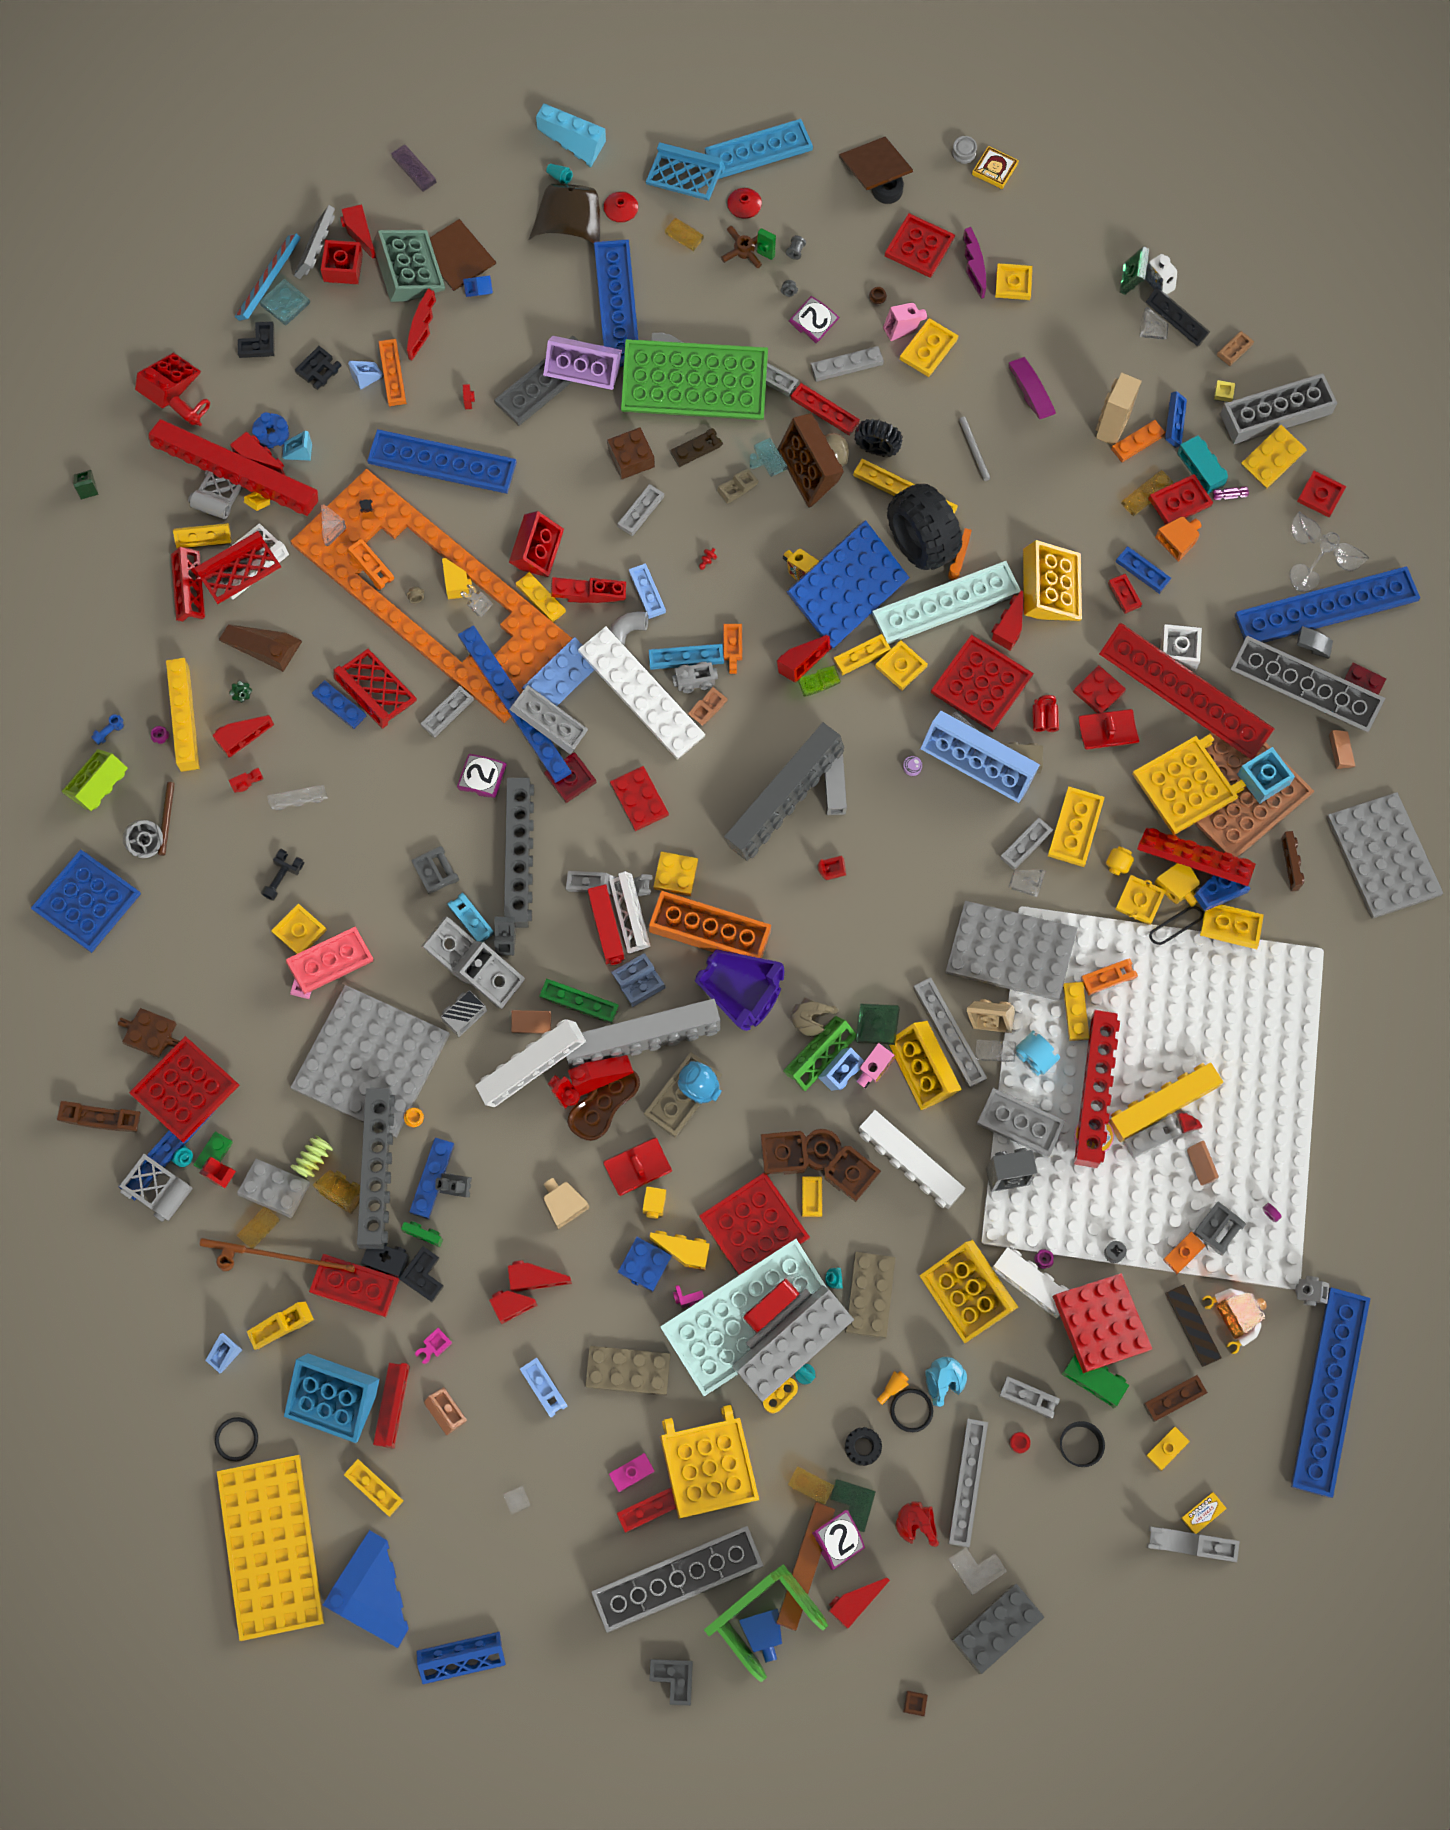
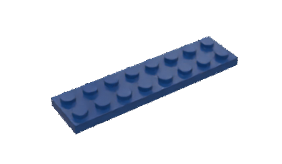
[594,239,638,367]
[367,429,517,494]

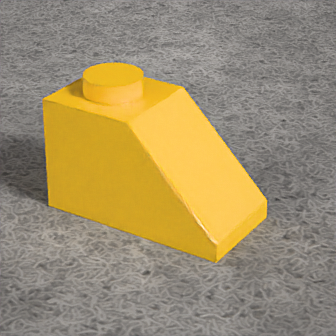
[442,558,473,599]

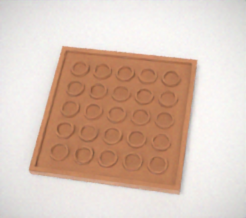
[1194,732,1314,857]

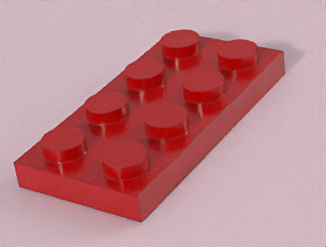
[309,1254,399,1318]

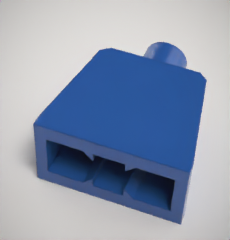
[739,1609,782,1663]

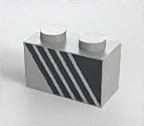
[441,990,487,1037]

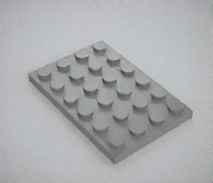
[1326,792,1444,919]
[946,901,1078,1001]

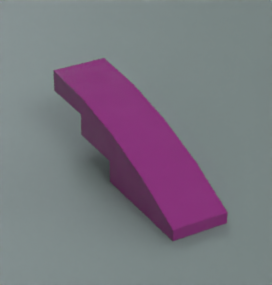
[963,227,986,299]
[1009,357,1056,420]

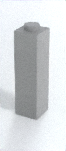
[824,754,847,815]

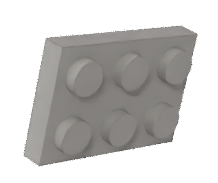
[237,1159,310,1218]

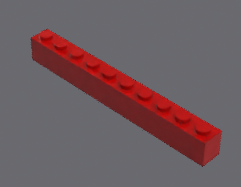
[149,419,318,516]

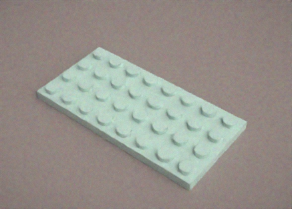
[660,1239,827,1397]

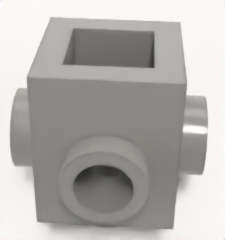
[1295,1276,1329,1306]

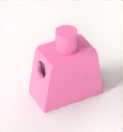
[883,303,927,341]

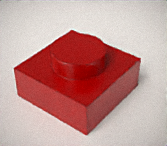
[463,384,475,410]

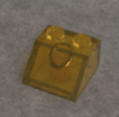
[313,1170,360,1214]

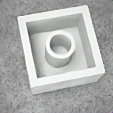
[1160,624,1202,671]

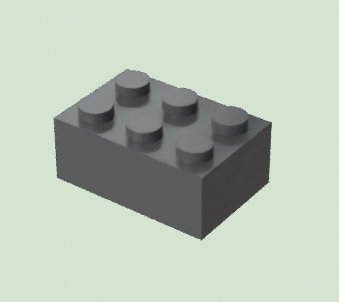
[986,1148,1037,1192]

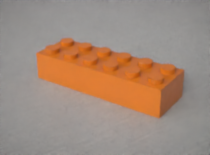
[649,891,771,958]

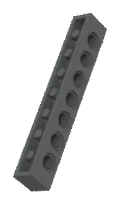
[504,778,534,928]
[357,1088,395,1249]

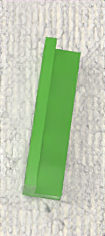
[783,1016,857,1091]

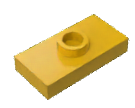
[1146,1427,1190,1471]

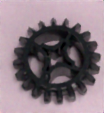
[854,419,903,457]

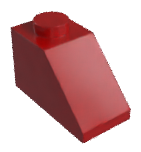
[489,1290,538,1324]

